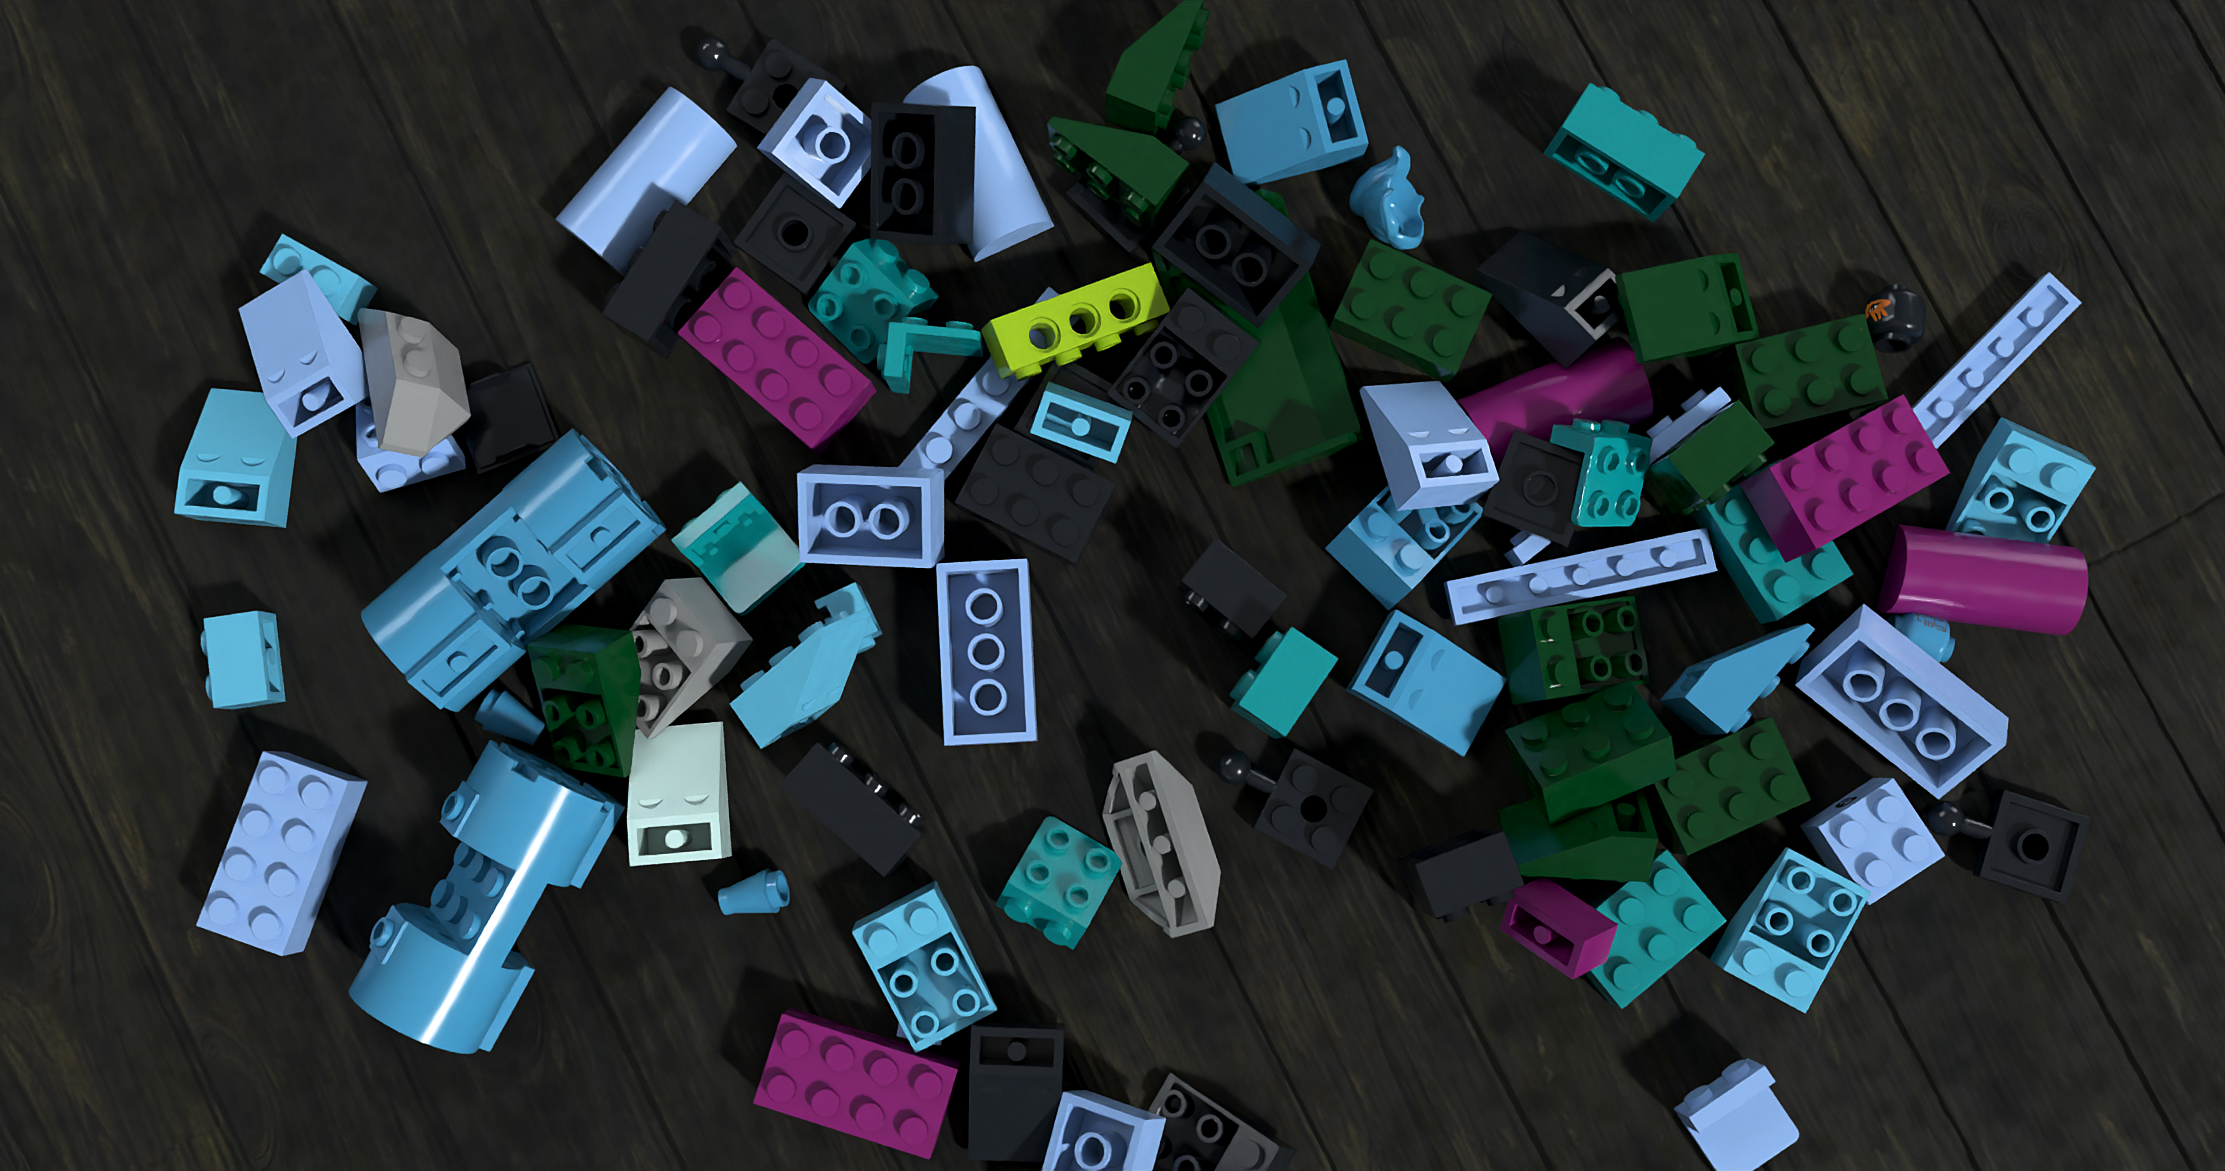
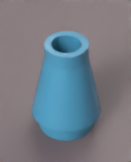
[474,689,547,746]
[718,868,790,915]

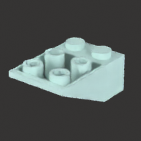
[627,722,732,866]

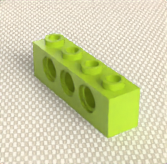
[981,262,1170,381]

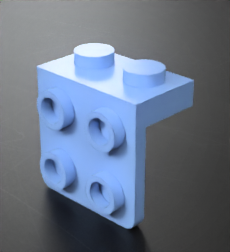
[356,395,466,493]
[1674,1058,1799,1171]

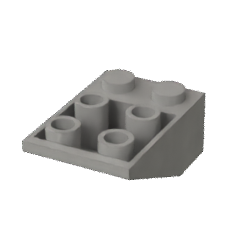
[629,577,753,739]

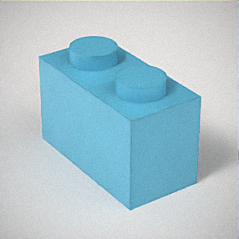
[260,234,378,326]
[1030,382,1133,463]
[201,611,286,709]

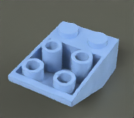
[239,269,370,439]
[1359,381,1499,511]

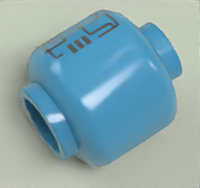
[1887,613,1955,663]

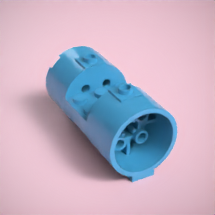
[361,428,667,712]
[349,740,625,1054]

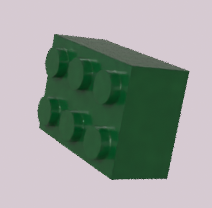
[1329,239,1492,384]
[1719,314,1888,433]
[1642,400,1775,518]
[1505,680,1677,826]
[1643,716,1811,856]

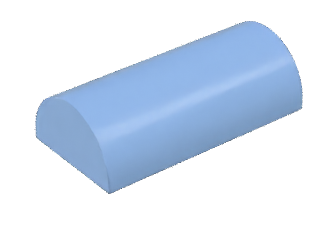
[903,66,1054,262]
[555,87,737,277]

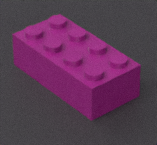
[678,267,877,456]
[1740,394,1950,563]
[753,1007,961,1160]

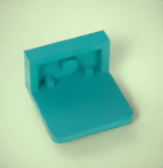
[808,238,939,364]
[877,317,983,394]
[1550,418,1653,527]
[671,481,806,616]
[995,816,1122,950]

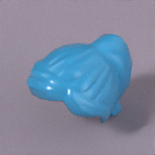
[1349,145,1424,251]

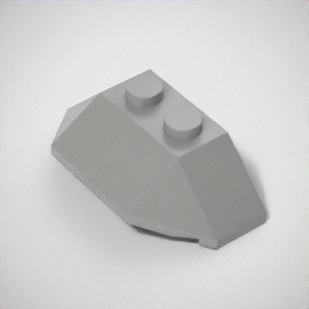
[357,308,471,458]
[1102,750,1221,938]

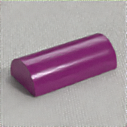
[1456,336,1653,473]
[1876,524,2088,636]

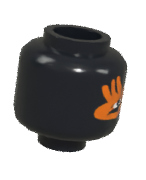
[1865,284,1926,354]

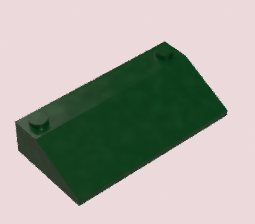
[1148,189,1367,488]

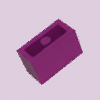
[1500,876,1618,980]

